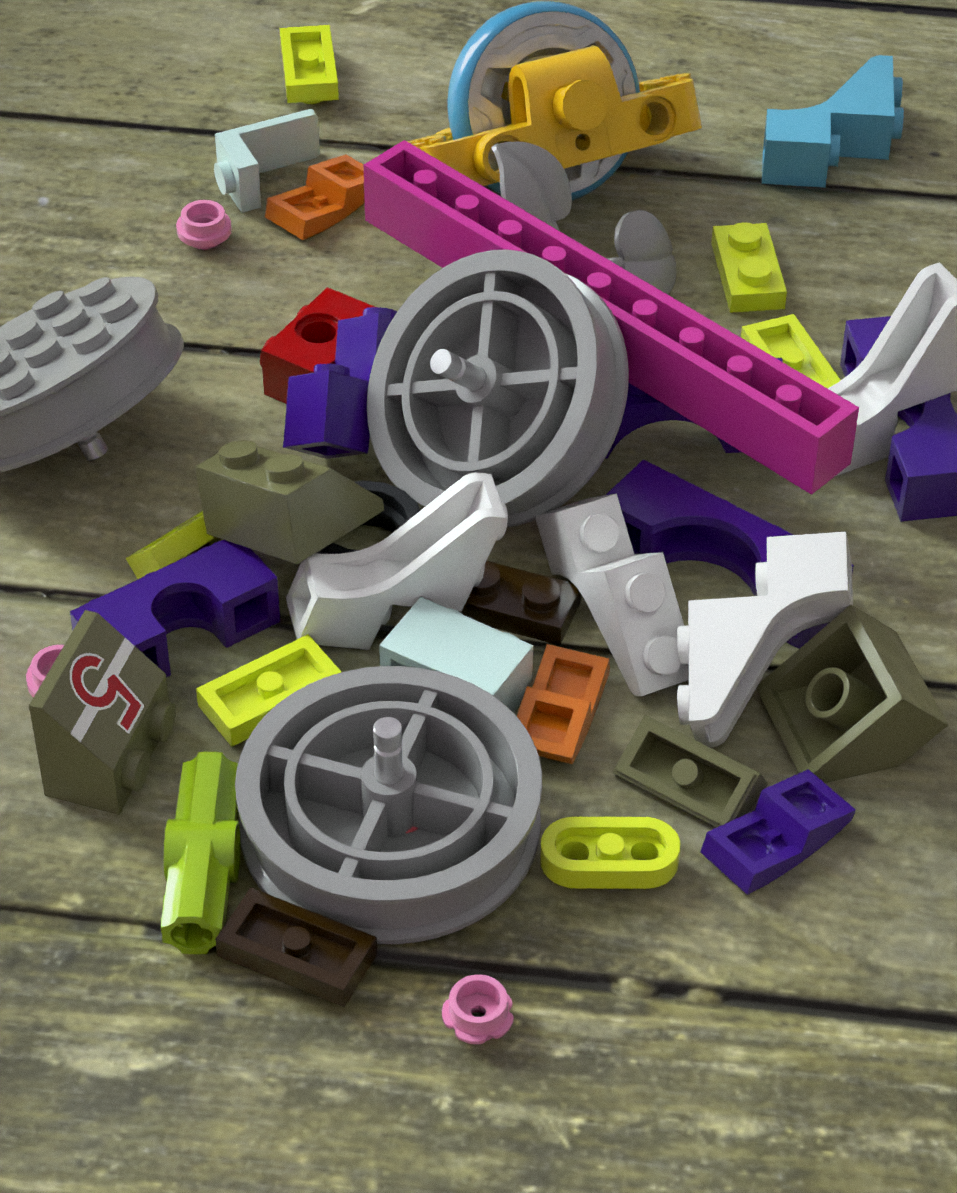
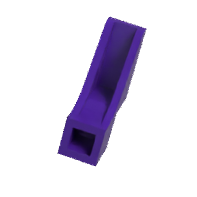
[283,307,397,459]

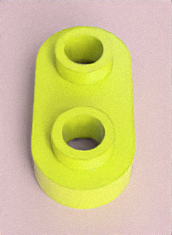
[540,817,680,889]

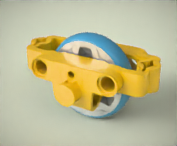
[407,1,702,201]

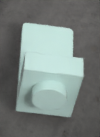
[214,109,320,213]

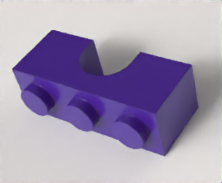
[70,540,280,678]

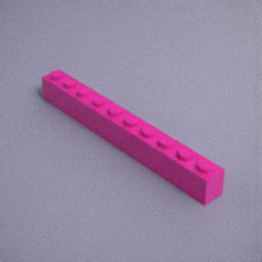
[363,140,859,495]

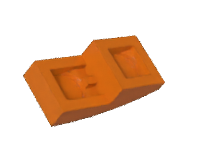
[265,154,365,240]
[517,644,610,764]

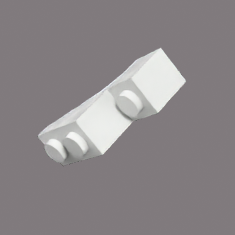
[828,262,957,476]
[286,473,508,650]
[536,494,689,696]
[677,532,853,748]

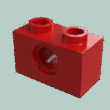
[260,287,375,404]

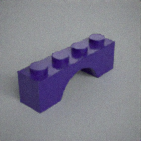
[840,316,957,522]
[606,459,854,649]

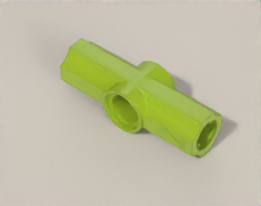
[160,752,241,955]

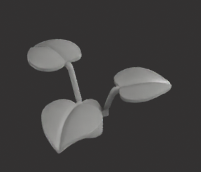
[491,142,677,295]

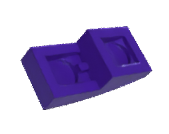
[700,769,856,895]

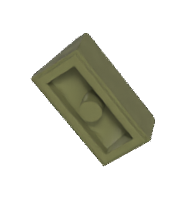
[612,715,768,828]

